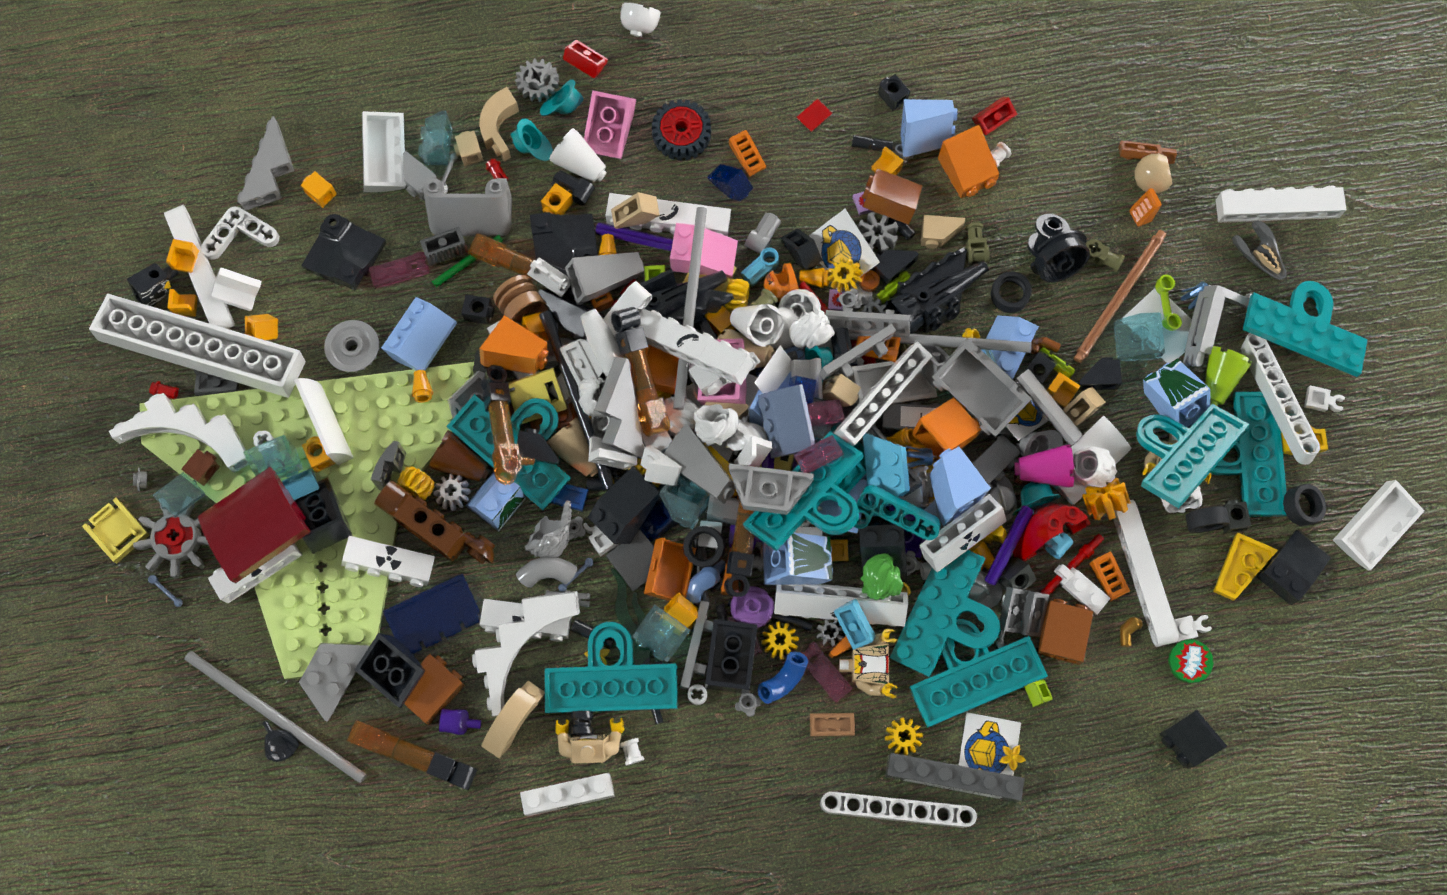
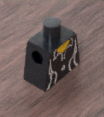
[127,263,179,307]

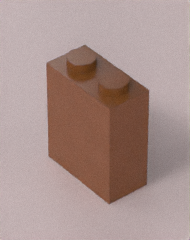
[862,169,922,225]
[1037,599,1094,665]
[404,654,465,725]

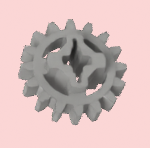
[515,58,559,102]

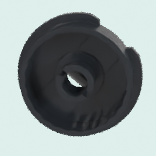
[1027,214,1090,283]

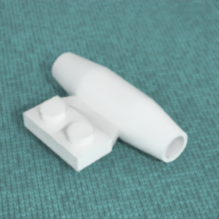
[560,309,625,387]

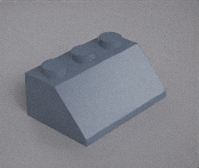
[758,384,816,459]

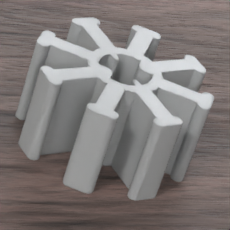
[858,212,898,254]

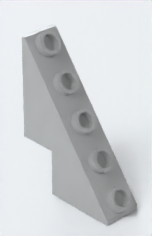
[237,116,294,211]
[594,357,645,459]

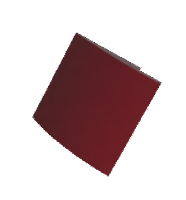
[198,466,310,583]

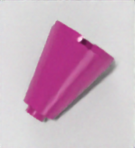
[1014,444,1074,488]

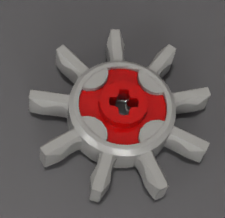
[133,497,209,579]

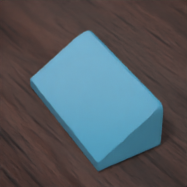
[282,468,319,500]
[833,599,876,650]

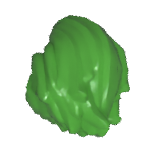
[861,553,903,600]

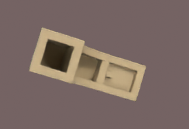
[479,87,519,162]
[481,681,545,759]

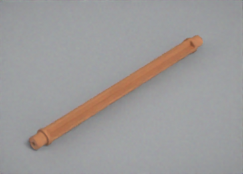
[1073,230,1166,363]

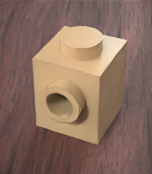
[453,131,483,166]

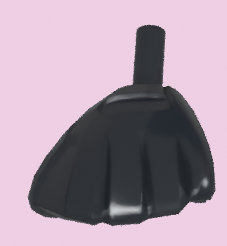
[262,721,299,762]

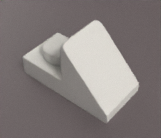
[640,445,682,486]

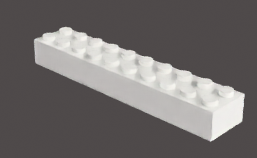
[89,293,306,398]

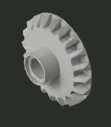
[324,320,379,373]

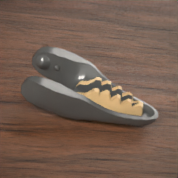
[1232,221,1287,280]

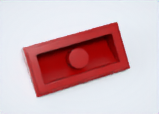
[563,40,609,78]
[972,97,1018,135]

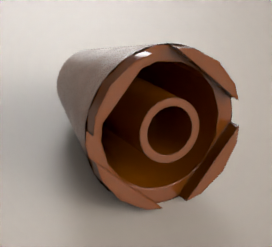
[429,430,491,481]

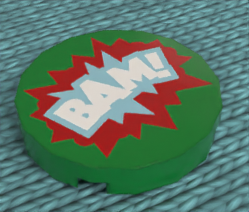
[1168,639,1214,684]

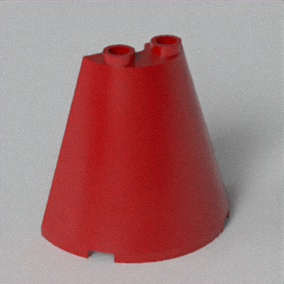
[1012,503,1091,562]

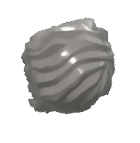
[525,500,572,558]

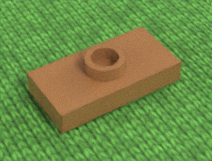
[810,713,855,737]

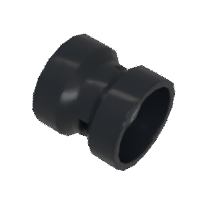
[571,711,593,735]

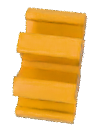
[1082,478,1131,520]

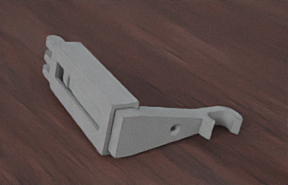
[1183,285,1252,367]

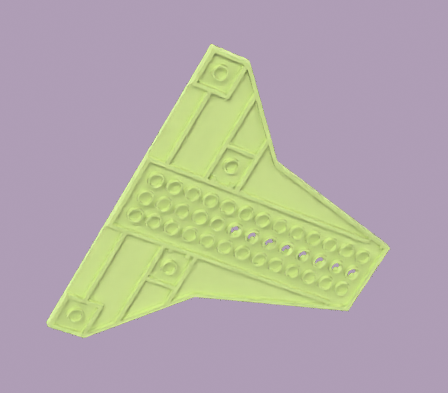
[139,362,474,680]

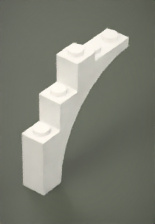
[109,393,253,473]
[472,591,580,716]

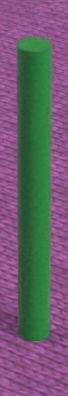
[432,235,503,288]

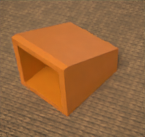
[938,125,999,199]
[480,315,548,374]
[912,397,982,461]

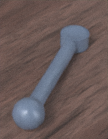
[558,558,593,592]
[148,575,183,607]

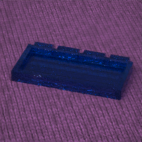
[383,573,481,654]

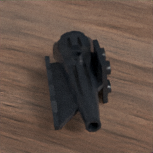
[885,247,989,334]
[640,269,734,326]

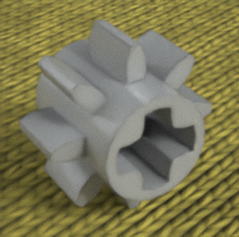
[816,619,843,647]

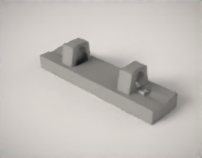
[825,307,910,337]
[819,324,896,380]
[680,601,713,690]

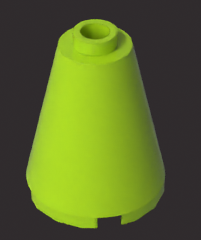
[1205,346,1252,406]

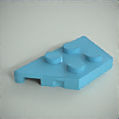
[863,433,910,517]

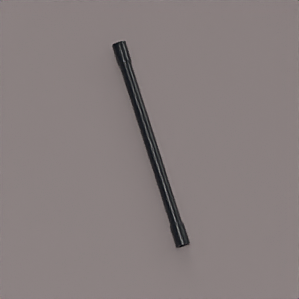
[539,311,615,491]

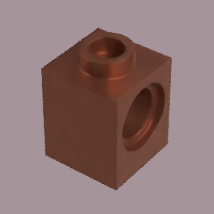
[181,449,220,486]

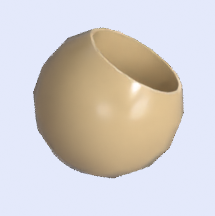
[1135,154,1172,194]

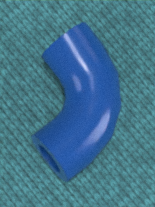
[758,652,808,704]

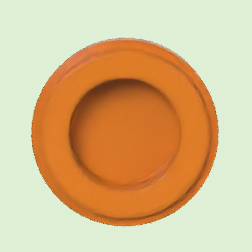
[859,270,880,292]

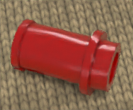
[486,159,509,181]
[149,381,179,400]

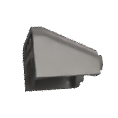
[423,178,512,236]
[932,337,1032,436]

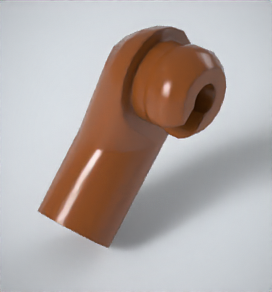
[1031,337,1061,354]

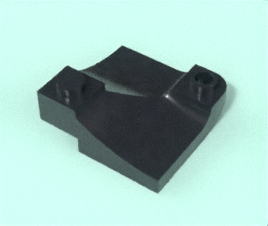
[530,212,598,269]
[301,214,386,291]

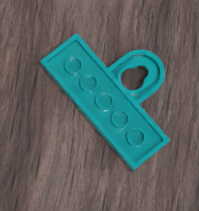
[1243,281,1368,377]
[1210,392,1287,517]
[446,394,571,510]
[1136,404,1249,509]
[743,432,864,551]
[889,550,1000,677]
[909,619,1048,728]
[545,622,678,713]

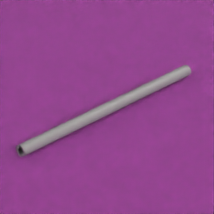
[673,207,707,410]
[849,333,1032,353]
[185,651,367,783]

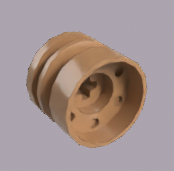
[493,275,549,325]

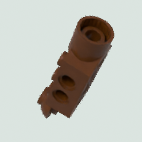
[374,480,495,564]

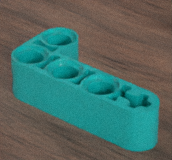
[854,485,941,541]

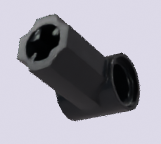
[551,170,595,206]
[830,327,858,367]

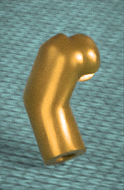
[1120,617,1143,647]

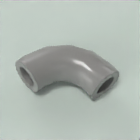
[516,557,577,588]

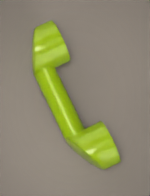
[1155,275,1182,331]

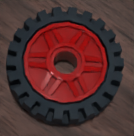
[652,99,711,161]

